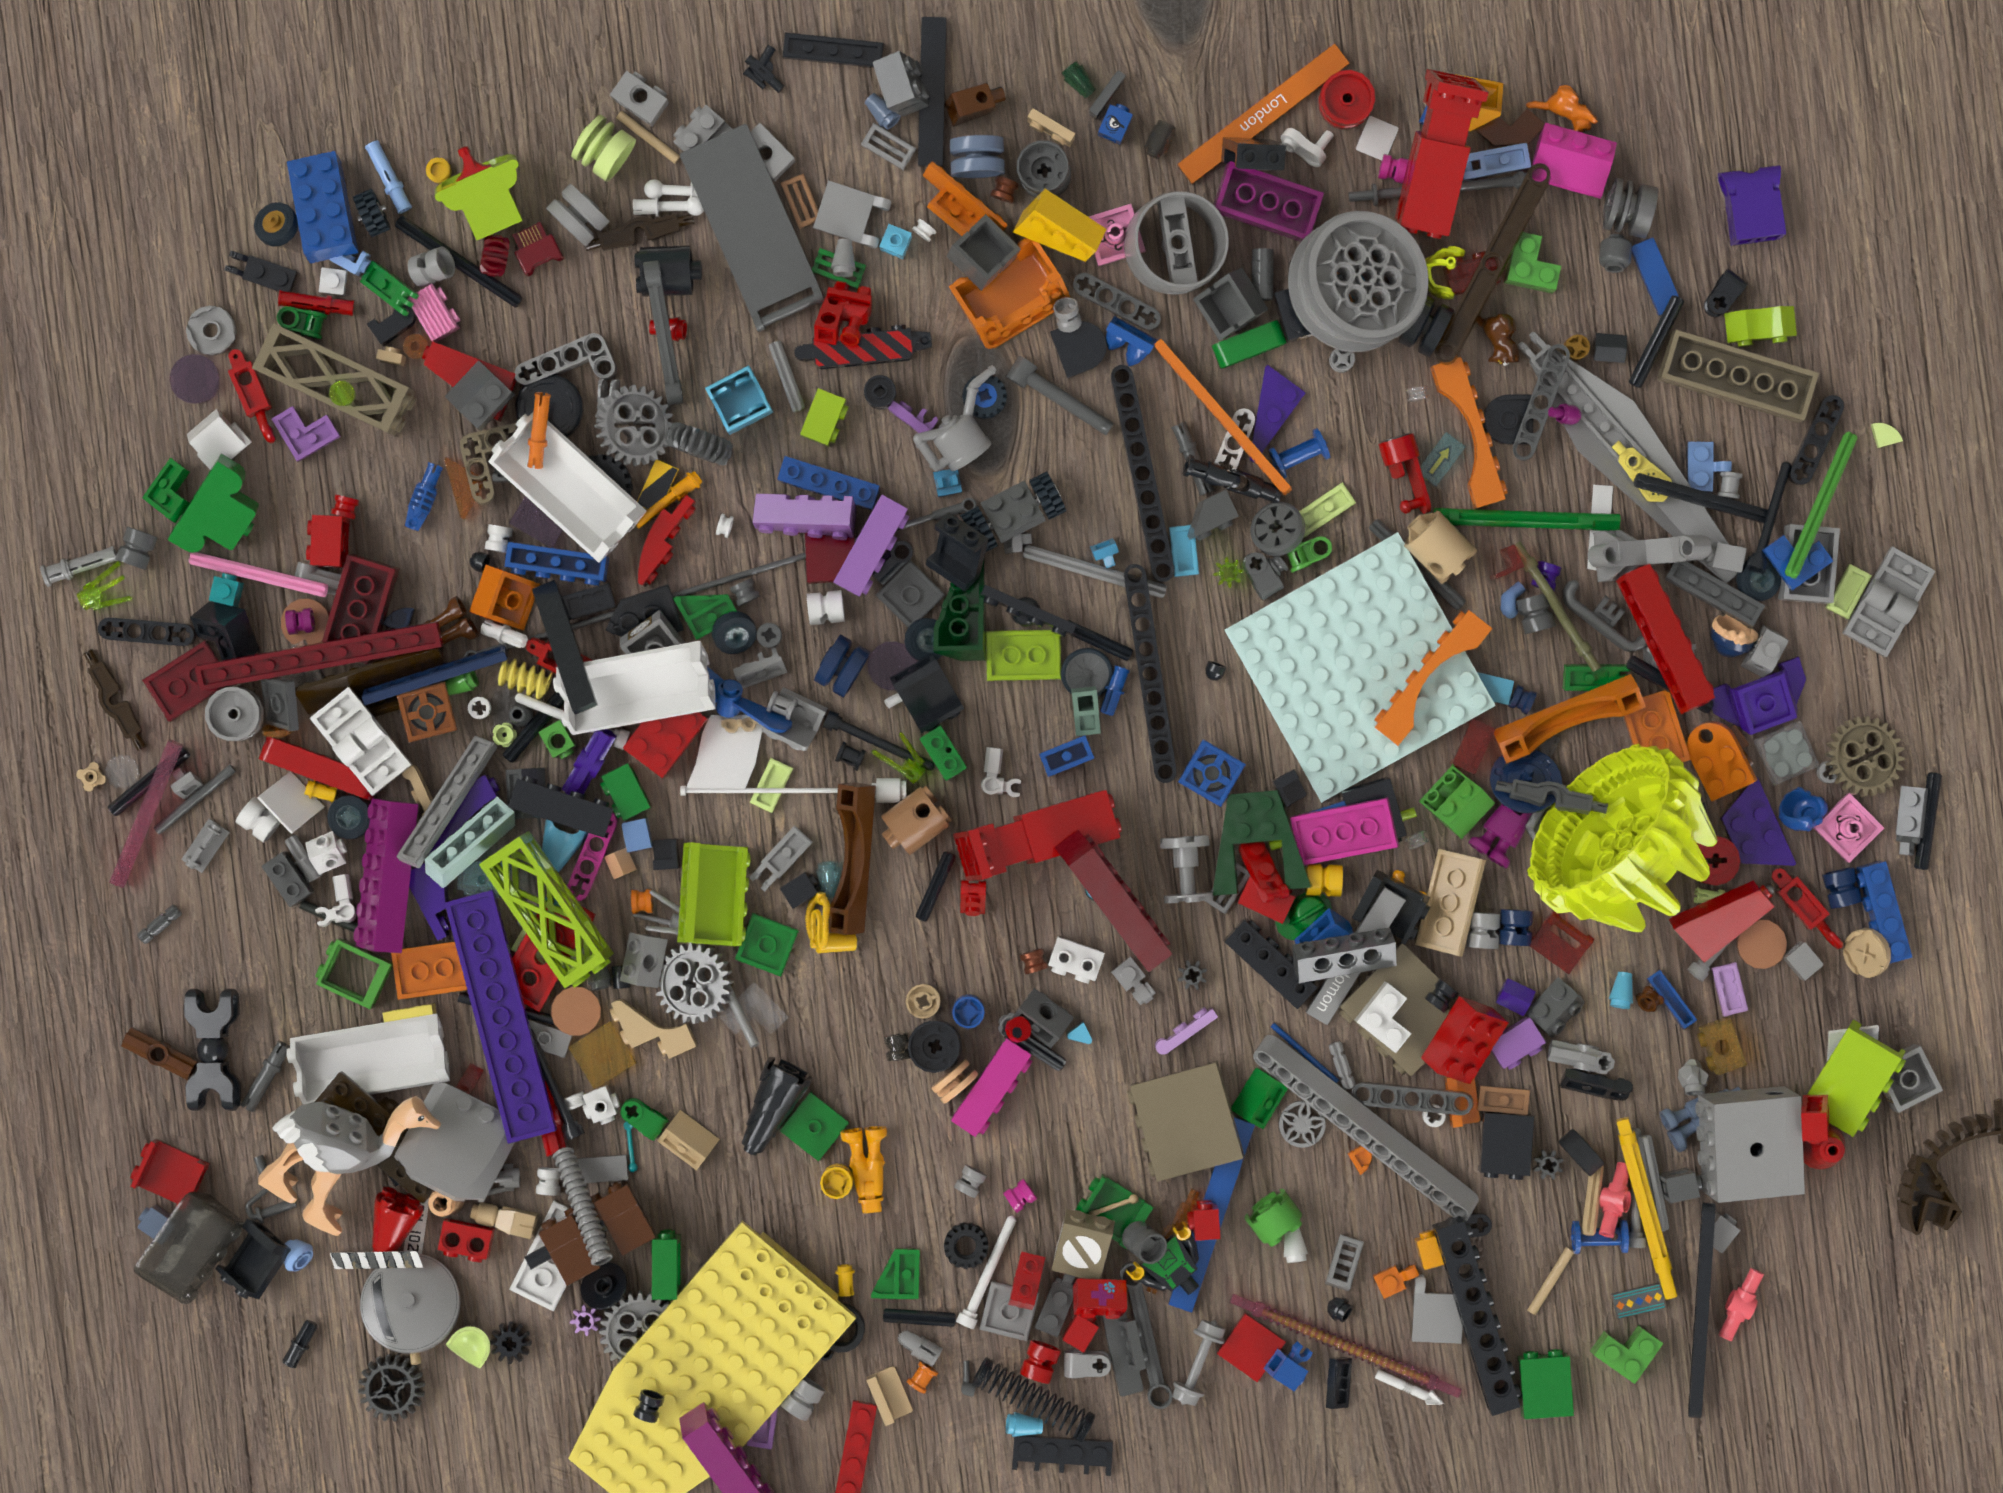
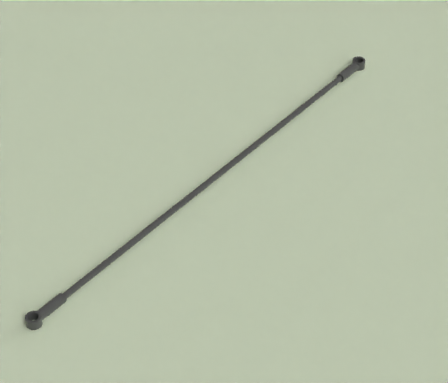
[464,498,977,657]

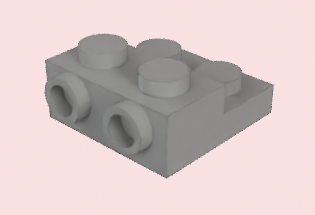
[673,105,732,152]

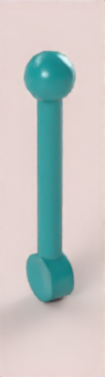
[623,1122,638,1172]

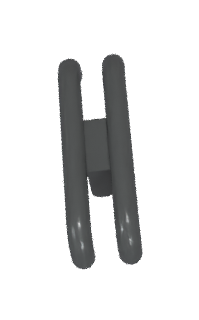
[1562,580,1647,652]

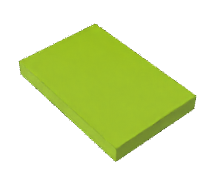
[986,630,1061,681]

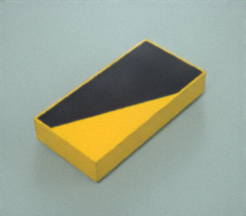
[637,460,679,514]

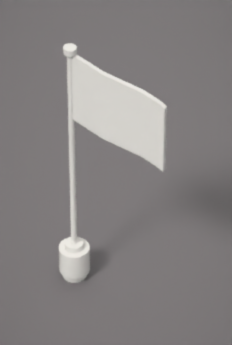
[680,715,907,803]

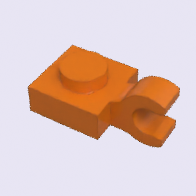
[1373,1264,1419,1299]

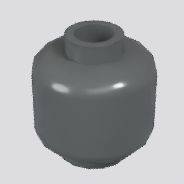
[1599,234,1632,273]

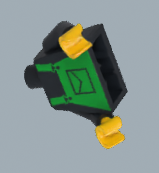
[1126,1222,1199,1295]

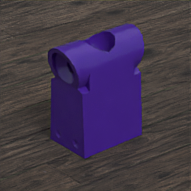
[1717,165,1786,246]

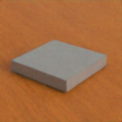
[979,1280,1039,1341]

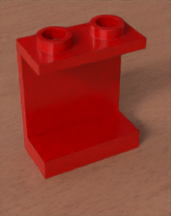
[130,1139,210,1211]

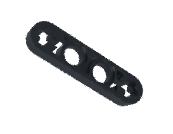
[1788,395,1844,485]
[98,618,196,646]

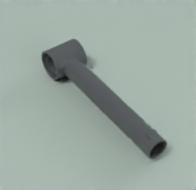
[1006,356,1114,436]

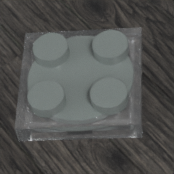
[1753,721,1820,786]

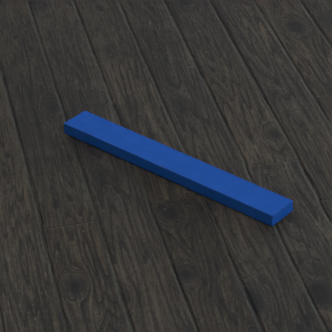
[1168,1117,1255,1313]

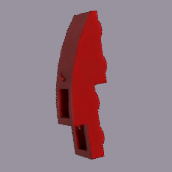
[638,495,696,587]

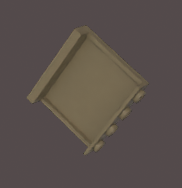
[1339,942,1458,1076]
[1127,1060,1245,1182]

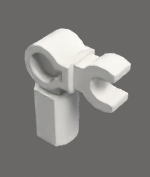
[981,747,1021,797]
[315,874,357,927]

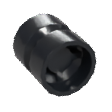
[864,375,897,410]

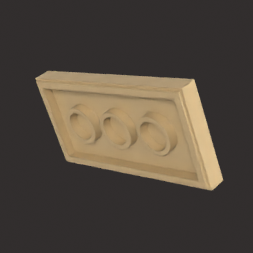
[1415,849,1486,957]

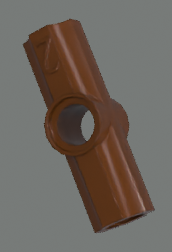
[121,1027,198,1080]

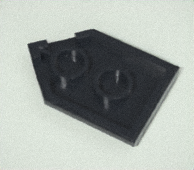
[605,584,684,637]

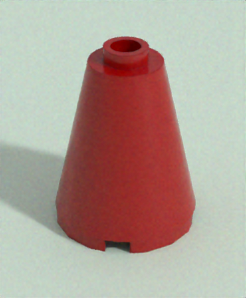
[1803,1123,1845,1169]

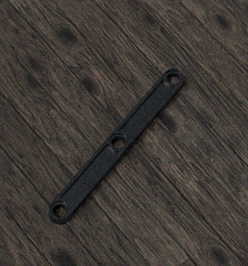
[1688,1202,1716,1418]

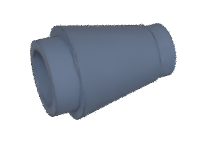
[865,93,901,130]

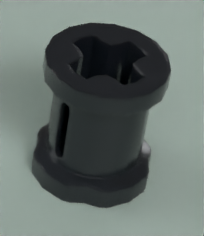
[835,741,866,771]

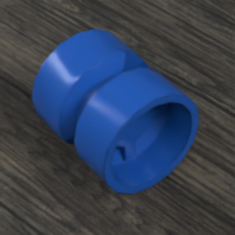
[952,994,985,1029]

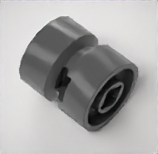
[115,526,158,570]
[1516,594,1556,634]
[1122,1221,1167,1264]

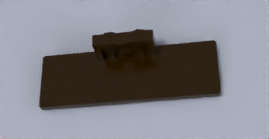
[295,648,446,717]
[315,1071,434,1203]

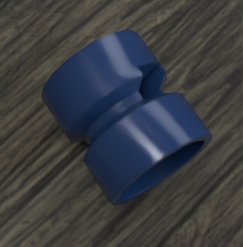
[1822,867,1862,909]
[1499,909,1533,946]

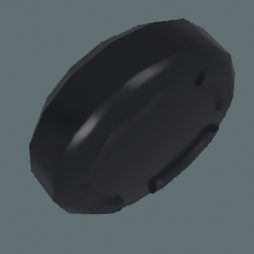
[515,374,584,438]

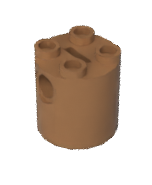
[881,786,952,855]

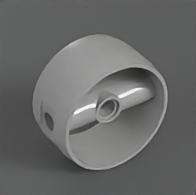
[1124,192,1229,295]

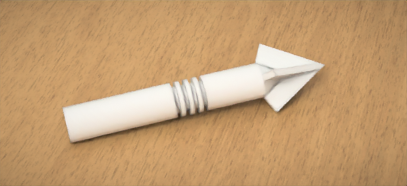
[1375,1369,1444,1405]

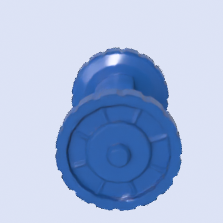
[1269,428,1331,479]
[1571,1220,1629,1254]

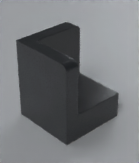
[1271,769,1307,807]
[653,838,680,870]

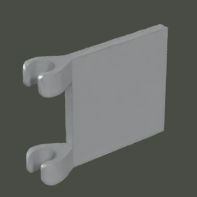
[813,180,891,249]
[1412,1274,1462,1344]

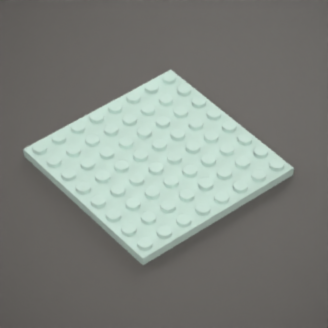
[1225,532,1496,803]

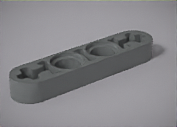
[1073,273,1161,331]

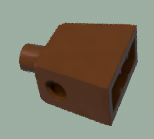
[945,83,1006,127]

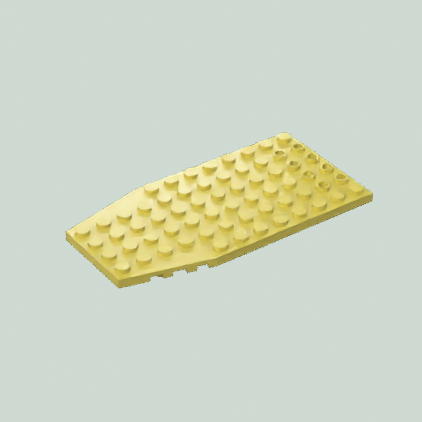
[568,1220,856,1493]

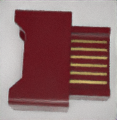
[512,221,565,277]

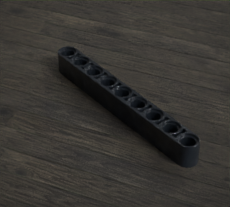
[1110,365,1174,582]
[1124,564,1177,783]

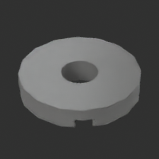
[186,305,237,356]

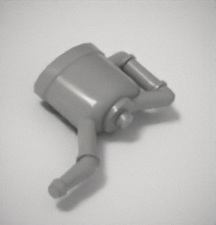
[913,365,997,472]

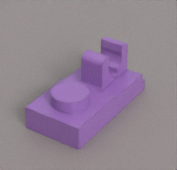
[888,401,938,433]

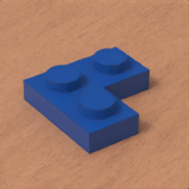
[1762,535,1833,590]

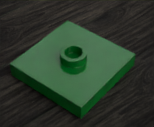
[735,913,799,977]
[780,1091,849,1162]

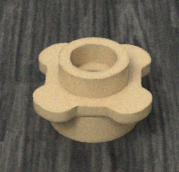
[76,762,106,791]

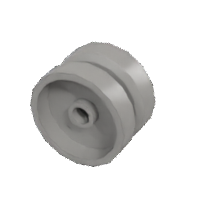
[546,184,610,247]
[205,687,265,741]

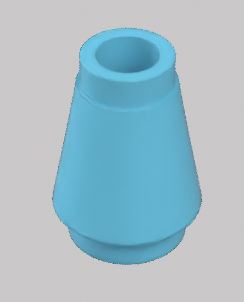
[1609,972,1633,1009]
[1006,1412,1043,1437]

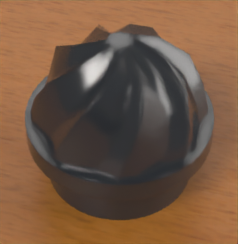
[1327,1297,1353,1323]

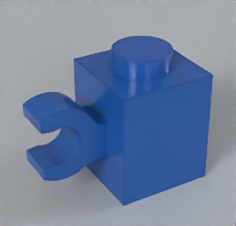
[1263,1341,1313,1392]

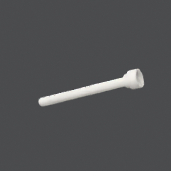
[515,693,630,750]
[956,1216,1016,1329]

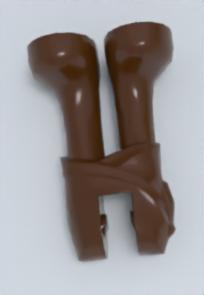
[423,596,479,650]

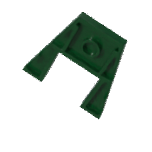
[1213,790,1312,896]

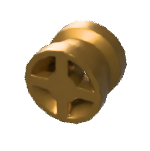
[1563,334,1590,361]

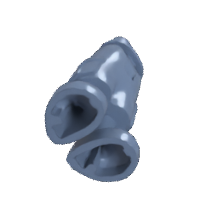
[1659,1087,1741,1153]

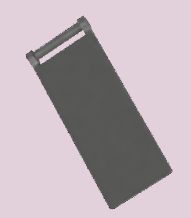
[680,124,825,332]

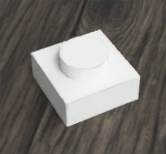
[319,267,348,296]

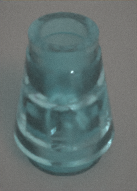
[816,861,840,899]

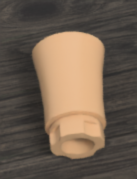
[428,1191,465,1217]

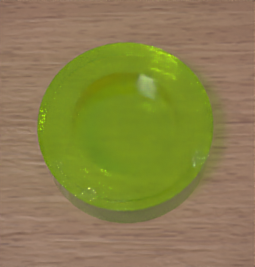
[329,381,356,407]

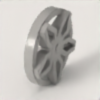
[1279,1101,1326,1148]

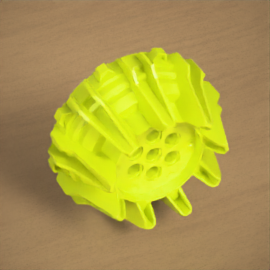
[1527,744,1717,932]

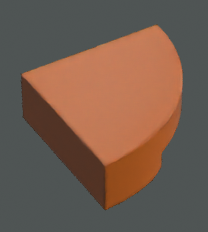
[1347,1145,1372,1175]

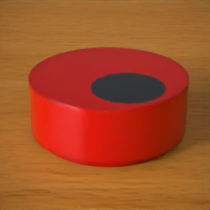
[1005,1016,1031,1043]

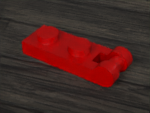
[1238,841,1289,903]
[960,880,986,916]

